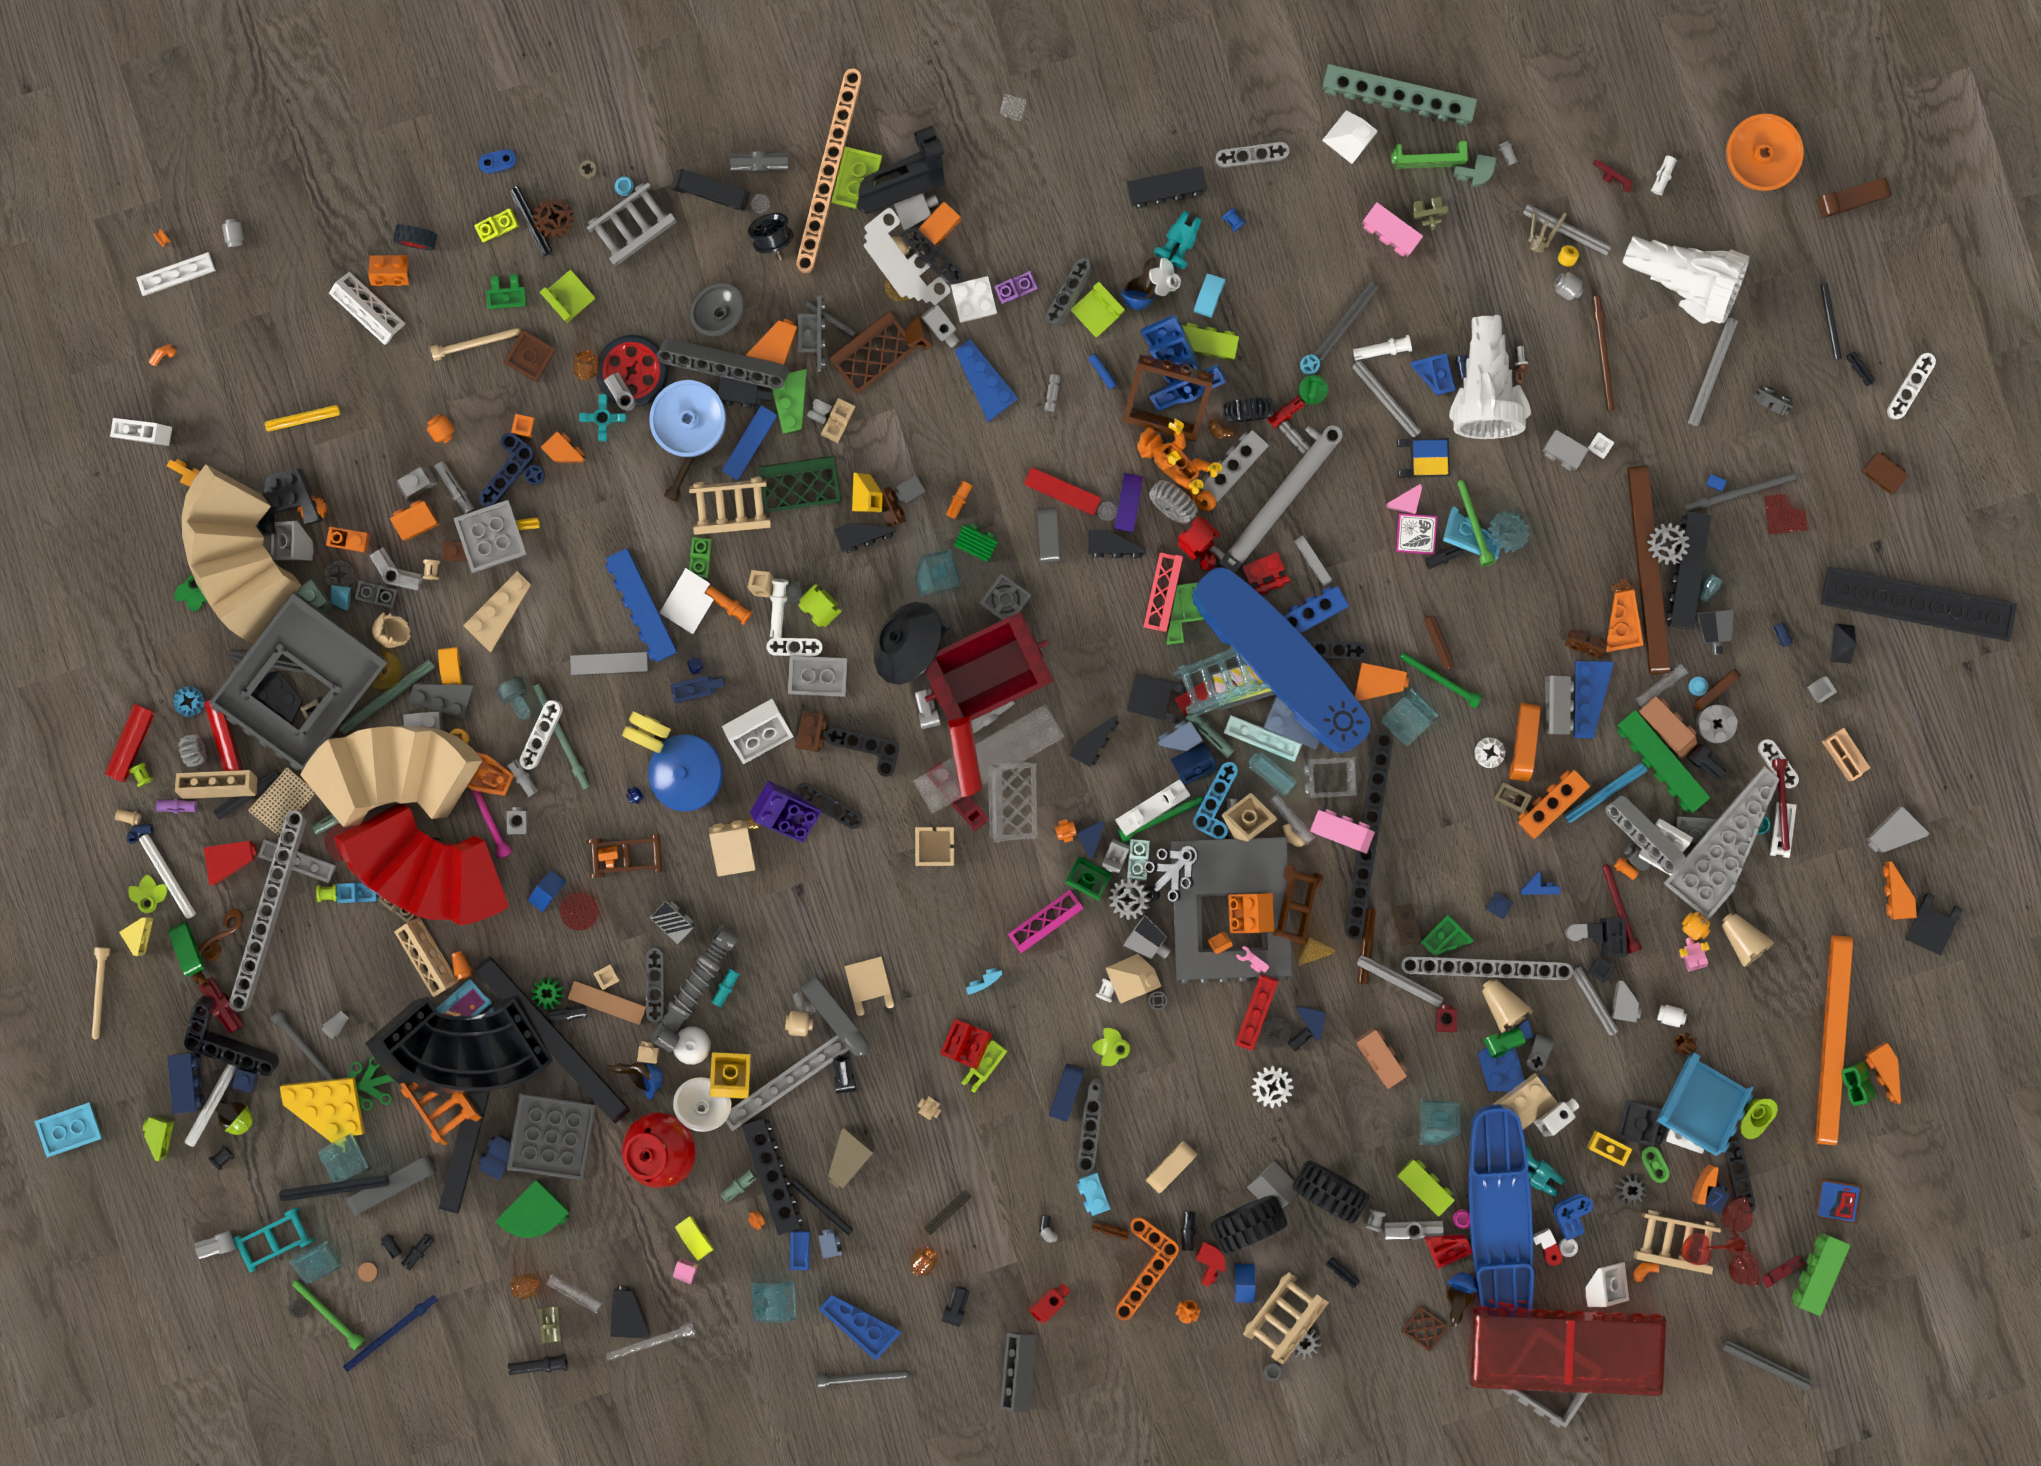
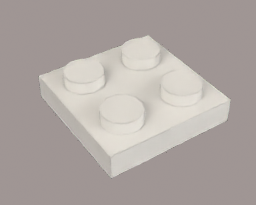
[951,276,997,323]

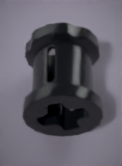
[209,1145,235,1170]

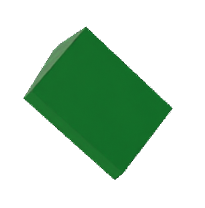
[1065,856,1112,901]

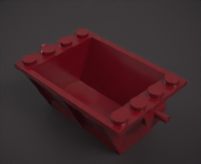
[924,612,1054,721]

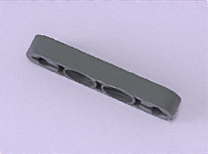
[1046,258,1094,327]
[646,948,664,1023]

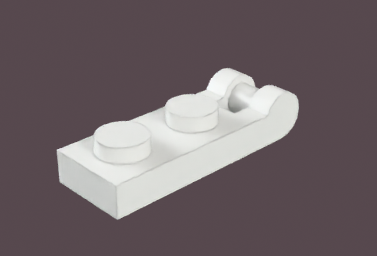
[1769,802,1797,858]

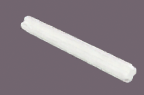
[139,834,196,919]
[185,1064,238,1147]

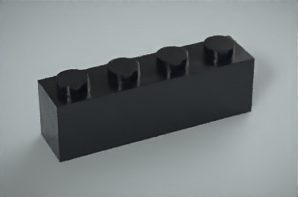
[1127,166,1207,209]

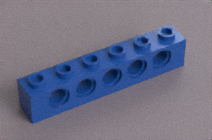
[1281,585,1349,634]

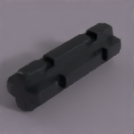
[1846,351,1875,386]
[1326,1257,1360,1288]

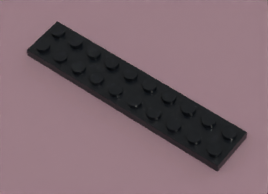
[1820,567,2017,642]

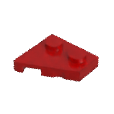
[1424,1235,1472,1269]

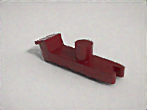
[1593,159,1632,193]
[1761,1255,1806,1288]

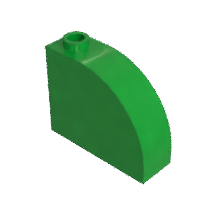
[495,1179,570,1238]

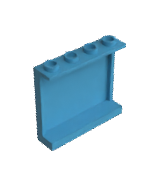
[1656,1053,1754,1156]

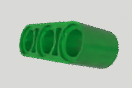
[168,922,205,977]

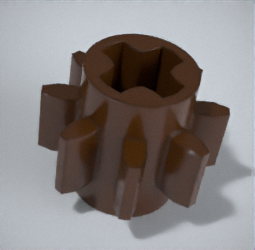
[1673,1032,1698,1057]

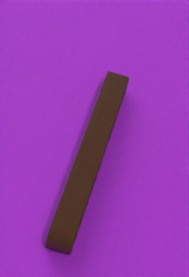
[1627,465,1670,675]

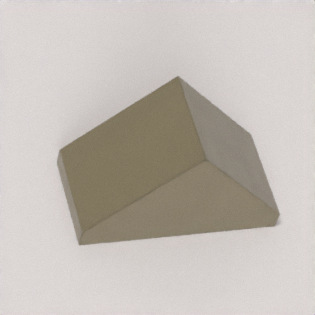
[1494,782,1532,813]

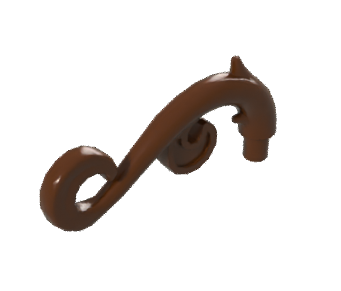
[191,909,244,987]

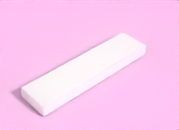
[136,252,216,296]

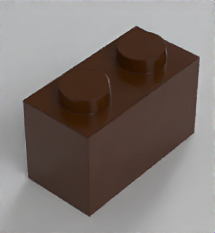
[1861,452,1909,495]

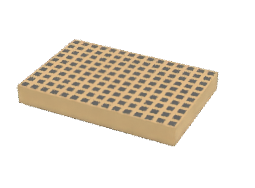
[248,767,315,835]

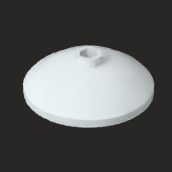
[673,1077,731,1132]

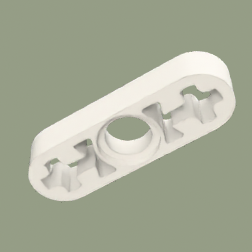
[767,638,823,656]
[1758,739,1799,788]

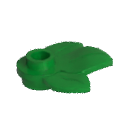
[174,574,207,613]

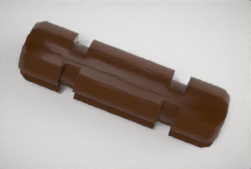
[1092,1220,1129,1241]

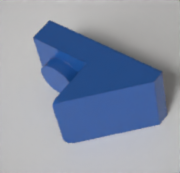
[1519,871,1560,895]

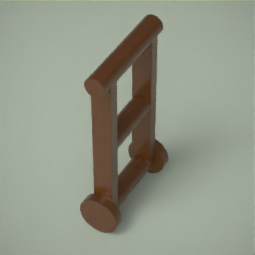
[586,834,662,878]
[1273,865,1323,945]

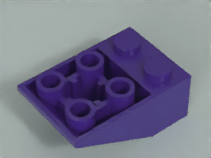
[750,780,822,843]

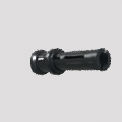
[508,1354,568,1376]

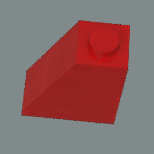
[204,841,257,886]

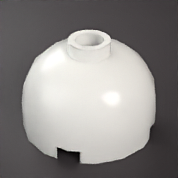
[673,1026,711,1065]

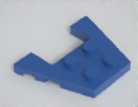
[1477,1020,1549,1092]

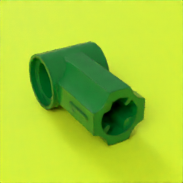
[1484,1027,1526,1058]

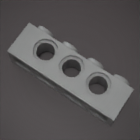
[1201,430,1269,503]

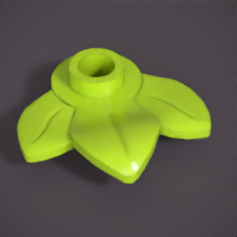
[129,875,167,913]
[1092,1028,1130,1066]

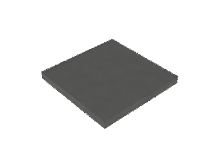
[507,1093,596,1180]

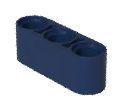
[1049,1063,1085,1122]

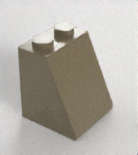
[828,1126,874,1188]

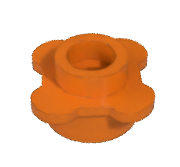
[748,1211,765,1230]

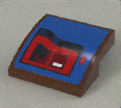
[1816,1179,1862,1224]

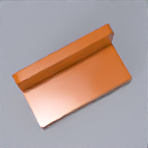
[919,202,961,247]

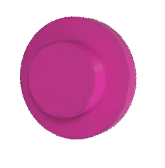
[1453,1209,1470,1229]

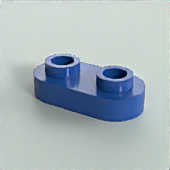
[478,149,517,174]

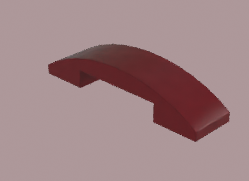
[926,761,989,832]

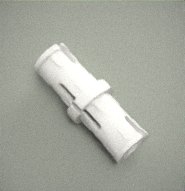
[1651,155,1677,196]

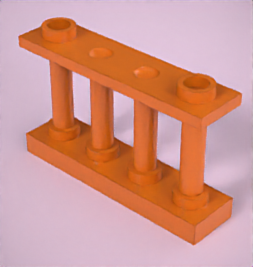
[400,1082,482,1145]

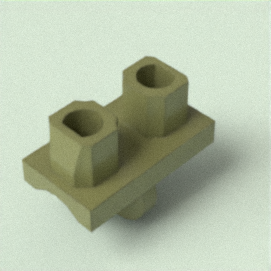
[1412,197,1448,230]
[538,1306,562,1343]

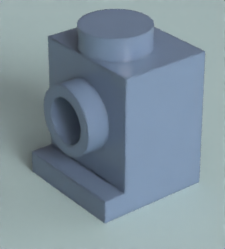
[819,1228,843,1259]

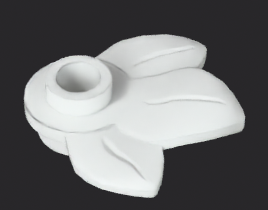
[1149,258,1181,296]

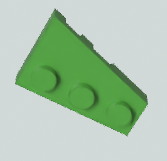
[772,369,807,434]

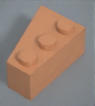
[1639,696,1698,761]
[1354,1028,1407,1089]

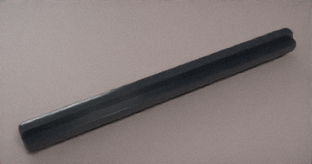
[279,1175,390,1201]

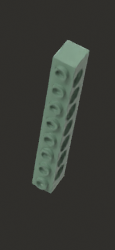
[1322,64,1477,126]

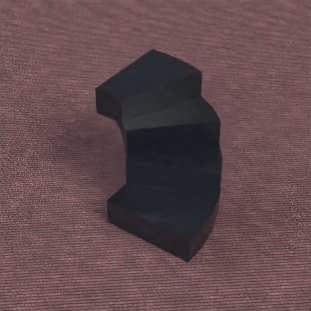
[365,997,553,1095]

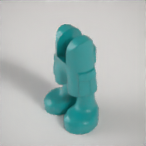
[1154,211,1202,269]
[1526,1145,1566,1196]

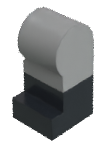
[1565,923,1603,943]

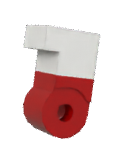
[1533,1228,1562,1266]

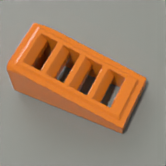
[1208,932,1233,954]

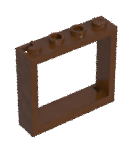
[1122,354,1215,442]

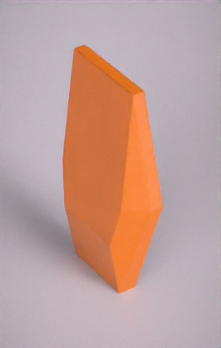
[467,752,514,796]

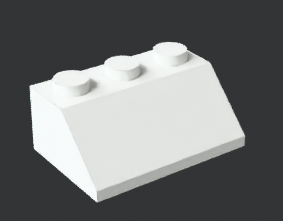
[722,699,794,764]

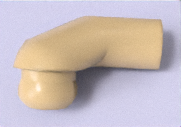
[1282,823,1307,847]

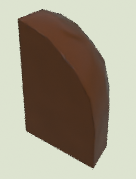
[906,315,933,350]

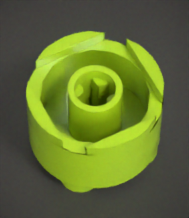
[798,584,842,627]

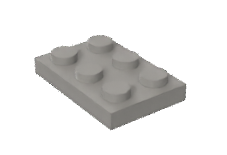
[788,656,847,697]

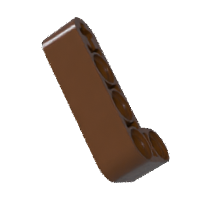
[1815,177,1892,219]

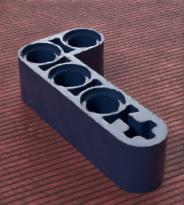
[479,433,535,507]

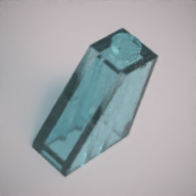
[1248,752,1297,797]

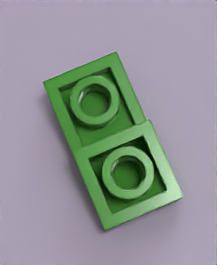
[689,537,712,580]

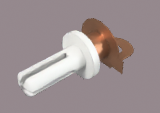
[1514,346,1530,383]

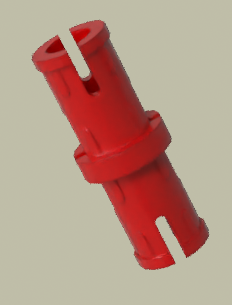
[1267,396,1305,429]

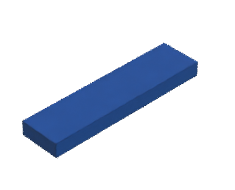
[722,406,778,481]

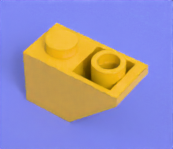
[852,473,883,513]

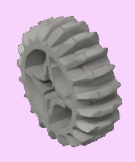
[1149,480,1198,524]

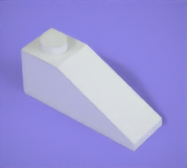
[110,418,172,446]

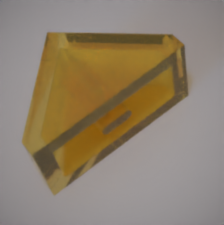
[1297,937,1336,966]

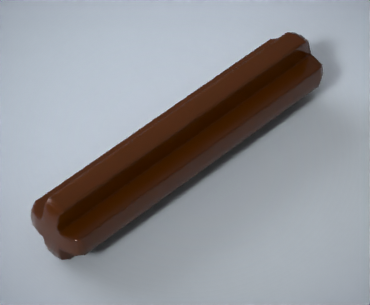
[1424,615,1454,670]

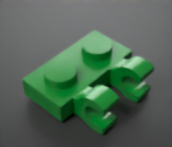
[486,274,527,310]

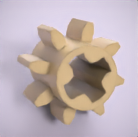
[917,1096,941,1120]

